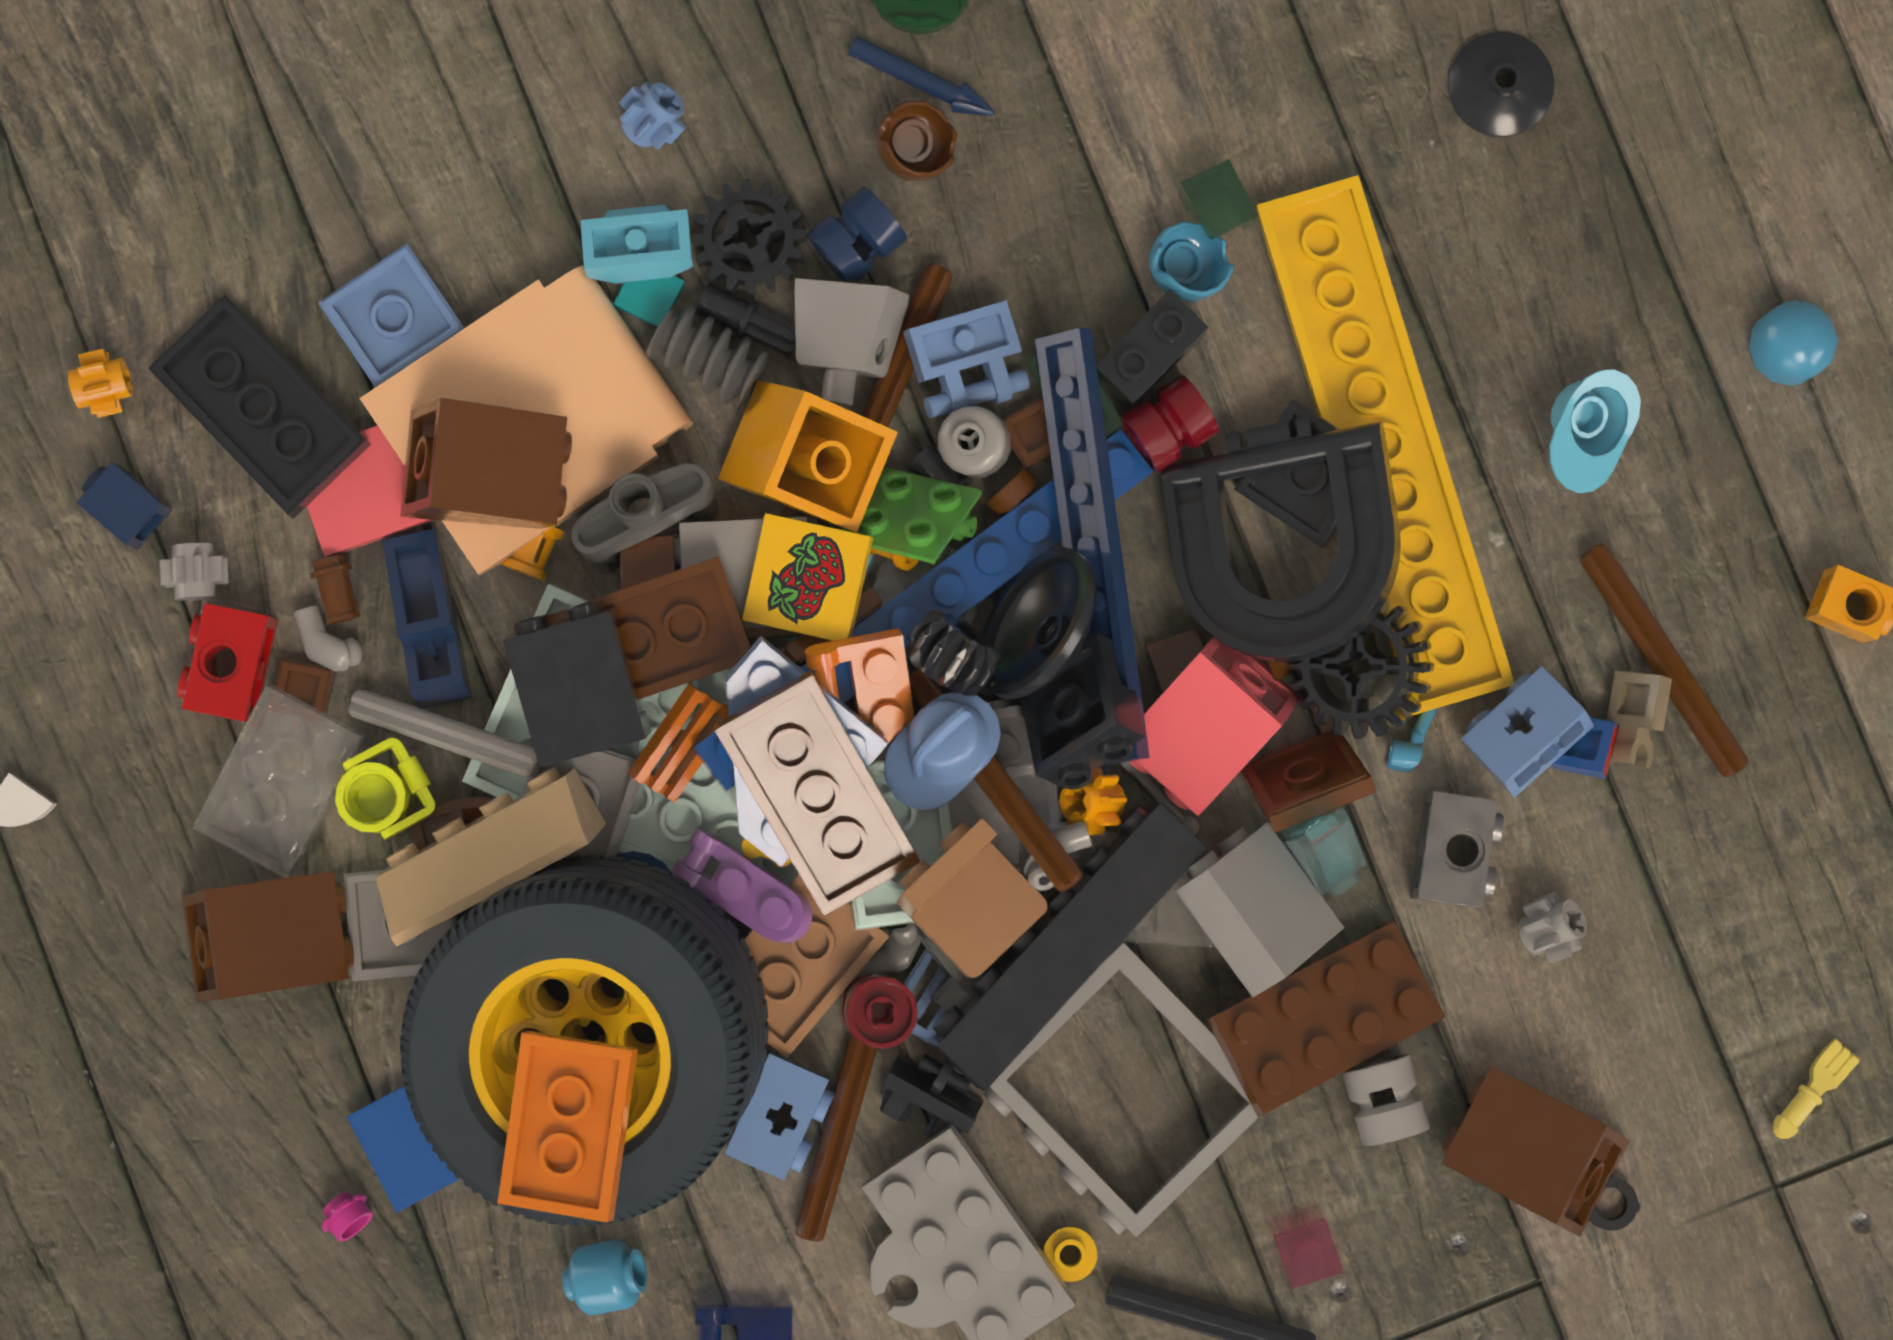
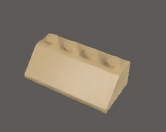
[376,767,606,947]

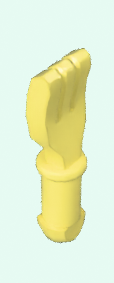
[1772,1038,1860,1139]

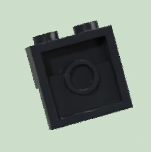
[1020,633,1146,789]

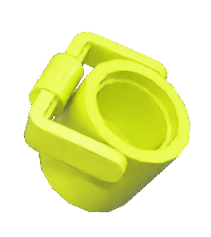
[335,738,435,840]

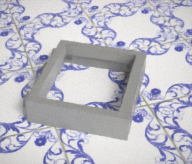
[983,942,1258,1238]

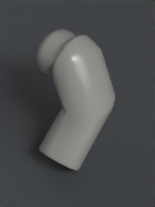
[293,605,363,672]

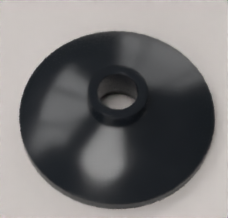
[1448,32,1554,137]

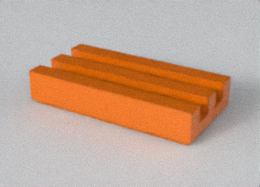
[627,683,729,803]

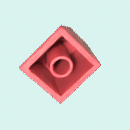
[1129,636,1301,816]

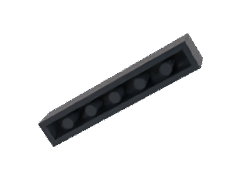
[929,803,1207,1091]

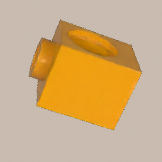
[1804,565,1893,644]

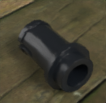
[907,444,972,488]

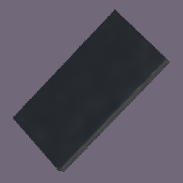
[148,295,371,519]

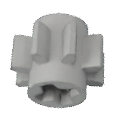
[159,543,229,601]
[1518,891,1587,964]

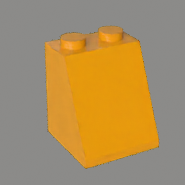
[718,380,898,533]

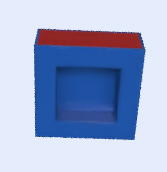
[1552,717,1619,779]

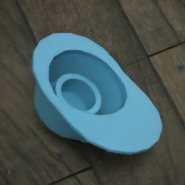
[1549,369,1641,493]

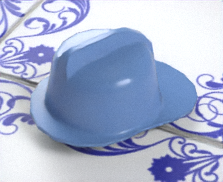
[884,692,1001,810]

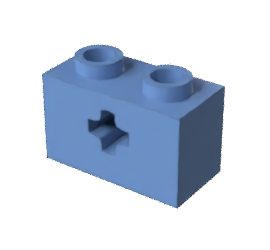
[1461,666,1594,798]
[725,1051,835,1180]

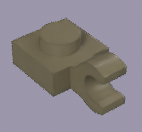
[1606,670,1672,769]

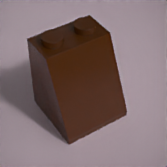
[400,398,572,529]
[182,871,354,1003]
[1441,1066,1630,1237]

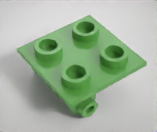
[841,467,982,564]

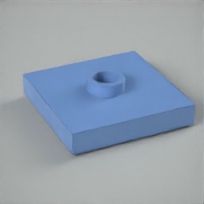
[318,244,465,388]

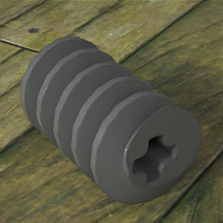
[646,305,769,410]

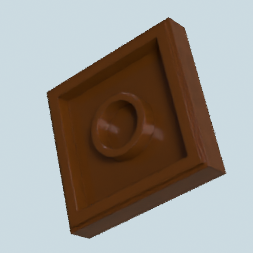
[1241,730,1376,833]

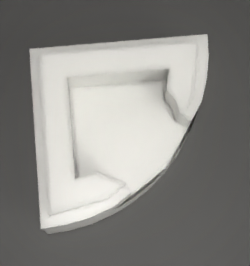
[0,773,57,827]

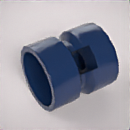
[806,186,908,283]

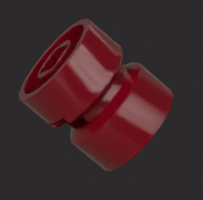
[1119,375,1220,474]
[839,972,918,1049]

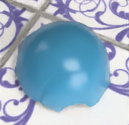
[1149,221,1234,303]
[1749,299,1839,386]

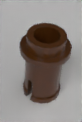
[310,554,361,625]

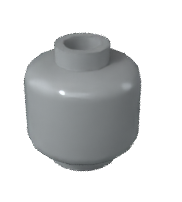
[938,406,1011,477]

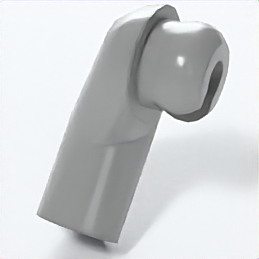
[1024,820,1092,891]
[859,923,922,976]

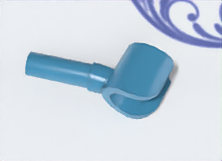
[1386,708,1438,772]

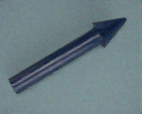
[848,36,995,116]

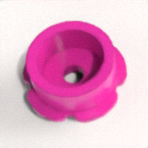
[321,1192,373,1242]

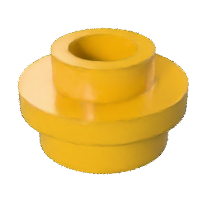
[1043,1226,1097,1282]

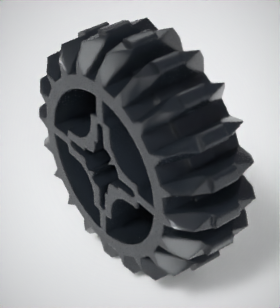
[1287,598,1434,739]

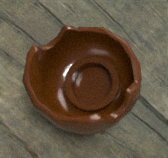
[876,101,957,182]

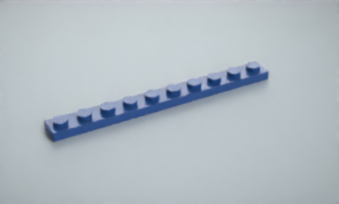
[693,429,1153,793]

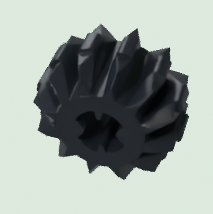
[905,610,1001,696]

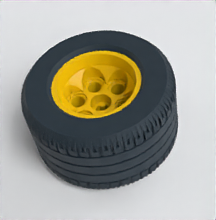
[400,855,769,1226]

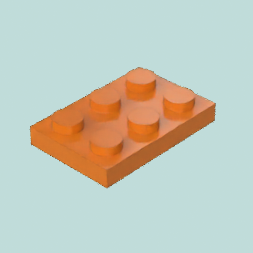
[497,1031,638,1223]

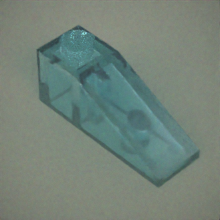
[1282,808,1367,898]

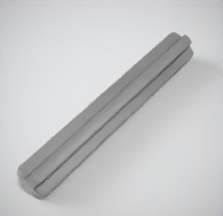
[348,690,540,777]

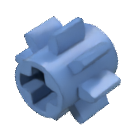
[619,81,686,150]

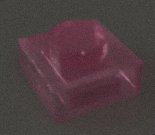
[1273,1218,1344,1290]

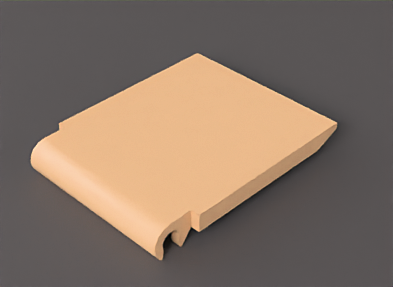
[359,265,693,576]

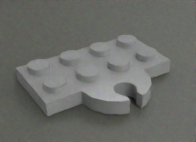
[861,1124,1076,1340]

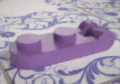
[671,827,812,943]

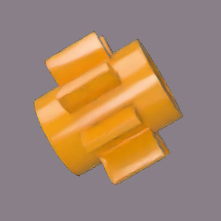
[68,348,133,418]
[1058,767,1127,835]

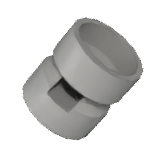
[1342,1054,1430,1147]

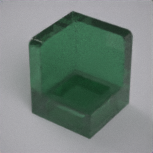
[1178,159,1258,240]

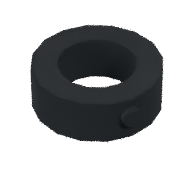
[1585,1176,1640,1231]

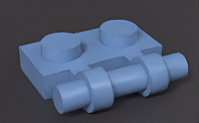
[903,300,1030,418]

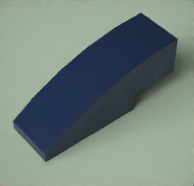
[382,529,472,709]

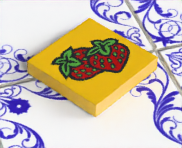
[742,513,874,641]

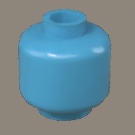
[562,1239,648,1315]

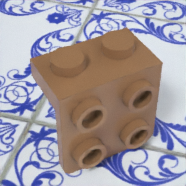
[896,818,1047,978]

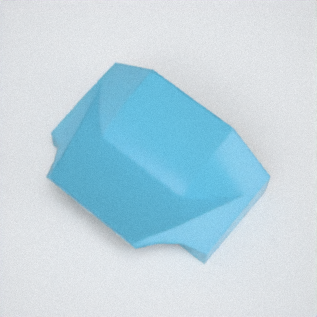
[581,205,693,284]

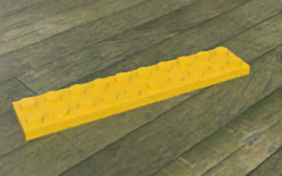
[1255,175,1514,717]

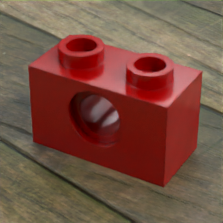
[177,603,278,724]

